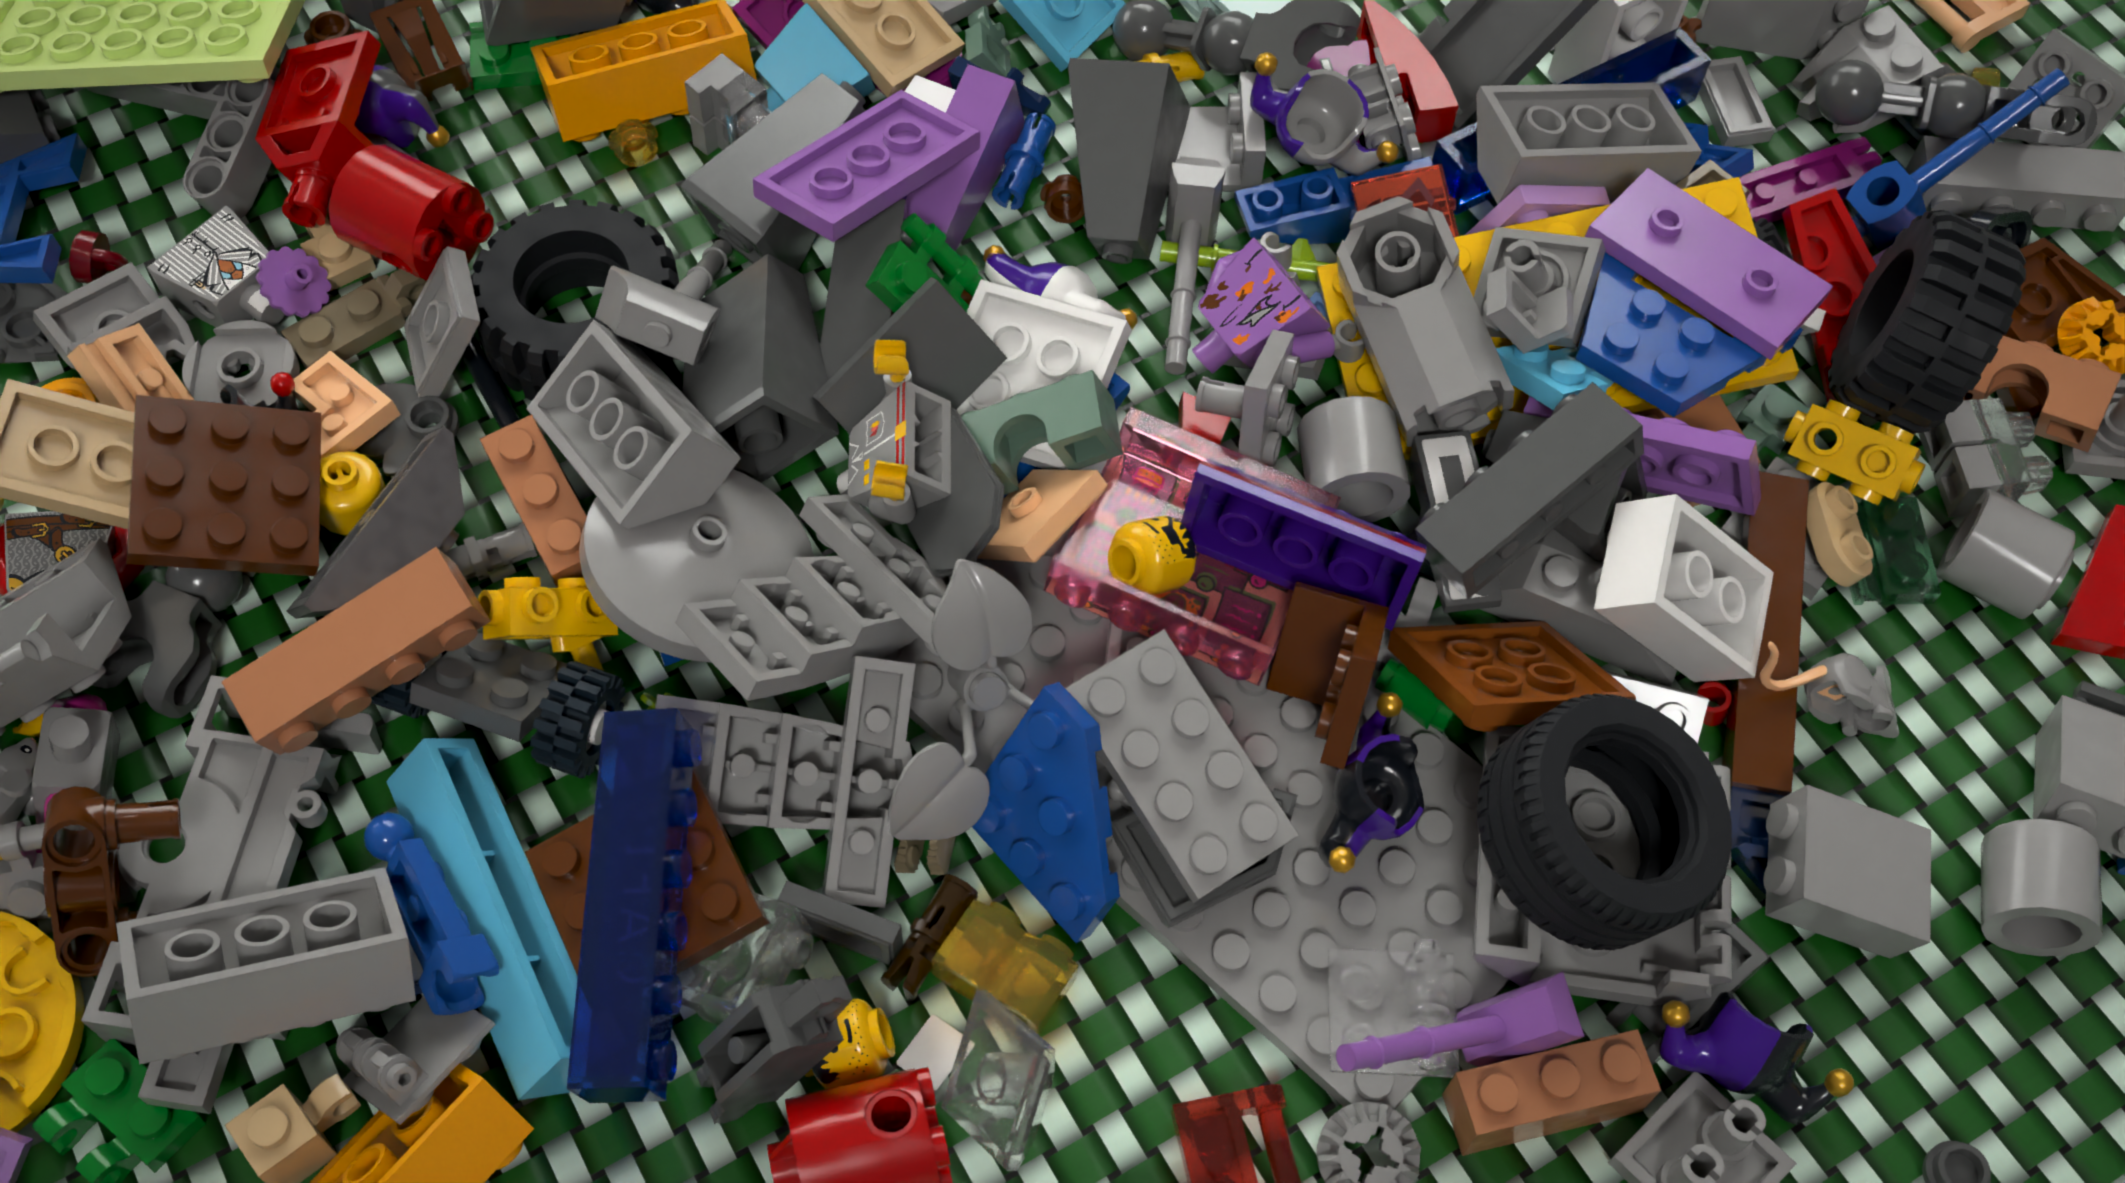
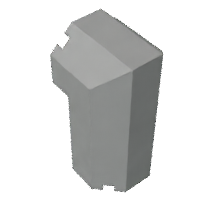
[1336,196,1515,447]

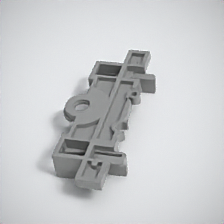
[81,675,383,1114]

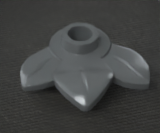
[355,383,460,476]

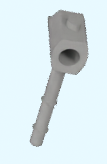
[1164,156,1226,375]
[595,239,732,366]

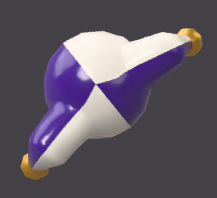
[983,245,1138,330]

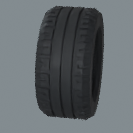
[1477,693,1732,950]

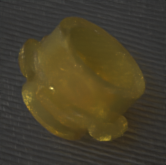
[608,119,658,167]

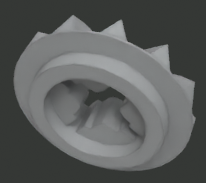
[1317,1101,1422,1183]

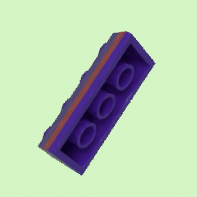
[1181,459,1427,630]

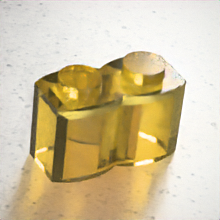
[932,900,1079,1040]

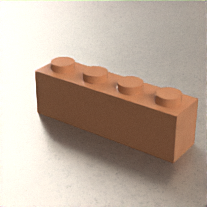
[221,547,491,755]

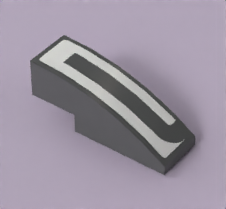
[1408,430,1502,613]

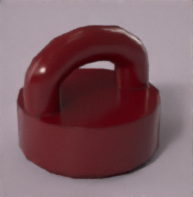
[69,230,129,284]

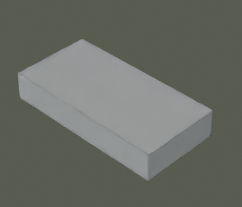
[1691,56,1775,147]

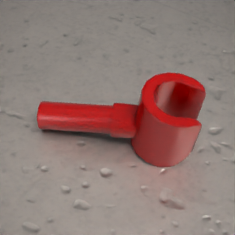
[1697,681,1732,726]

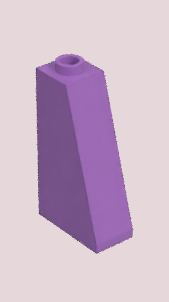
[906,64,1025,263]

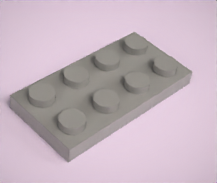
[1065,629,1299,903]

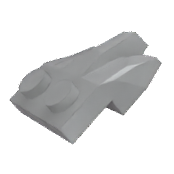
[1792,5,1944,133]
[33,262,195,370]

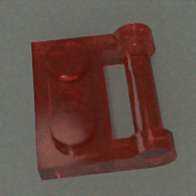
[1171,1084,1301,1183]

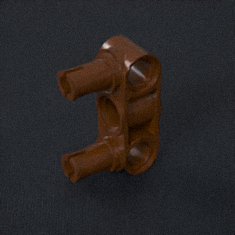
[41,786,181,977]

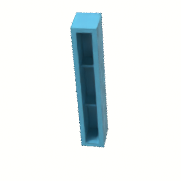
[386,738,611,1100]

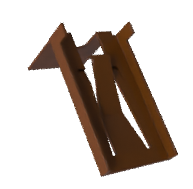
[369,0,474,102]

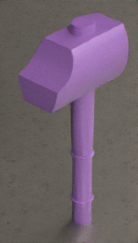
[1336,972,1584,1072]

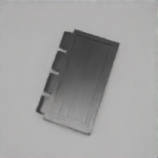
[1417,0,1599,133]

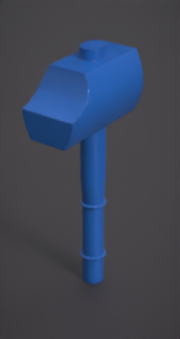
[1846,68,2070,249]

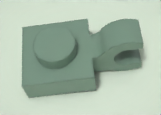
[1736,384,1810,455]

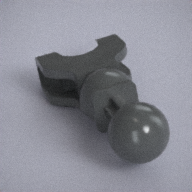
[1113,0,1361,92]
[1815,59,2097,146]
[92,567,256,718]

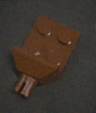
[1266,581,1389,770]

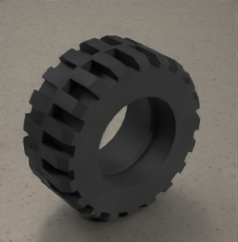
[471,200,679,400]
[1828,210,2026,434]

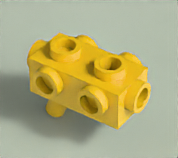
[1784,399,1926,506]
[478,577,618,671]

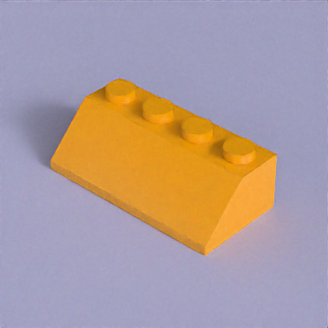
[530,0,759,142]
[310,1063,534,1183]

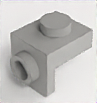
[1483,265,1573,354]

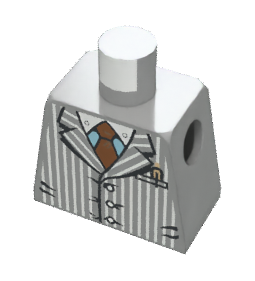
[147,205,285,327]

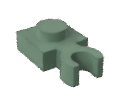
[964,5,1011,77]

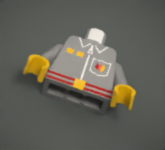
[837,339,951,525]

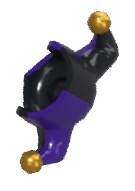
[1318,692,1424,874]
[1659,992,1854,1125]

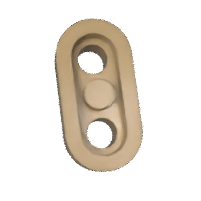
[1806,482,1873,587]

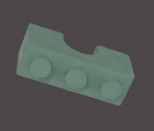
[960,370,1123,495]

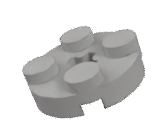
[182,320,300,408]

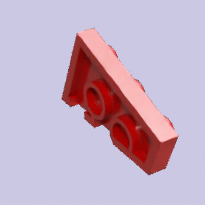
[2050,504,2125,660]

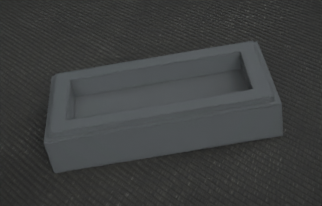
[777,881,903,965]

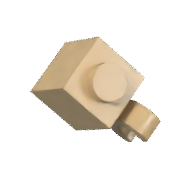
[224,1074,361,1183]

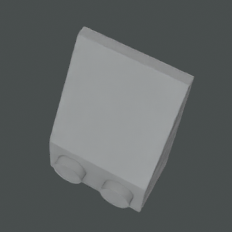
[1695,0,1869,60]

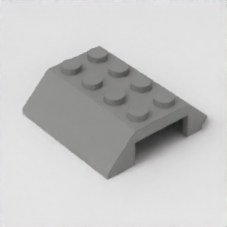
[0,537,132,736]
[1473,725,1732,1006]

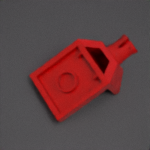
[255,30,381,228]

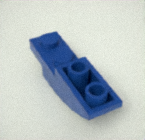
[1234,156,1447,244]

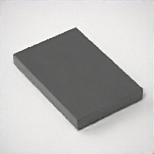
[812,277,1007,435]

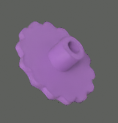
[256,246,331,318]

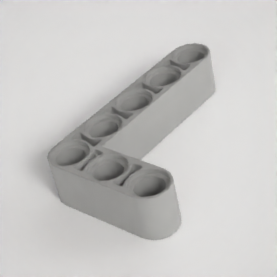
[85,77,275,219]

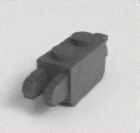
[696,975,852,1124]

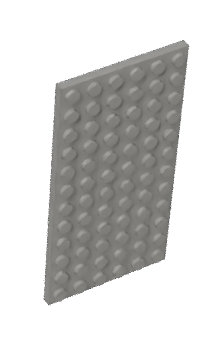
[882,460,1511,1130]

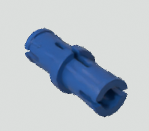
[992,112,1056,210]

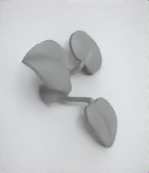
[888,559,1105,840]

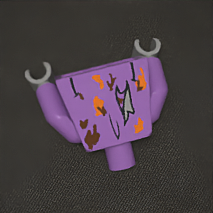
[1192,232,1365,373]

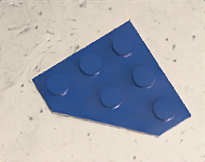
[972,682,1120,943]

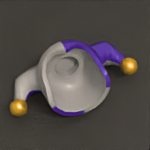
[1250,52,1399,176]

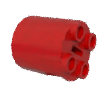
[329,145,494,281]
[767,1067,953,1183]

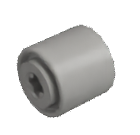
[1297,396,1410,523]
[1936,489,2075,619]
[1981,819,2103,956]

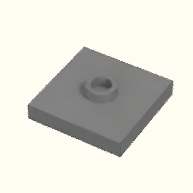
[404,246,481,397]

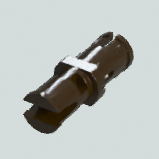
[880,874,978,1000]

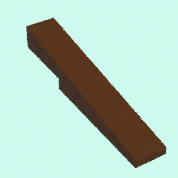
[1722,471,1809,796]

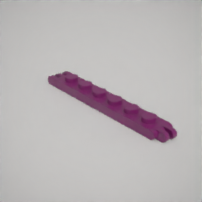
[1739,137,1882,223]

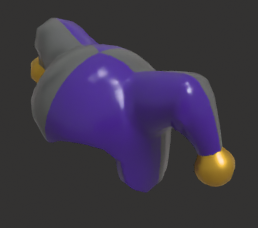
[354,65,450,148]

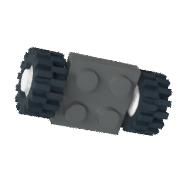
[371,632,625,779]

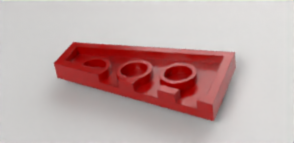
[1782,187,1877,403]

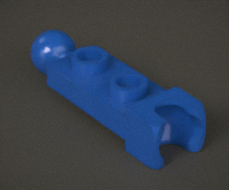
[364,812,499,1015]

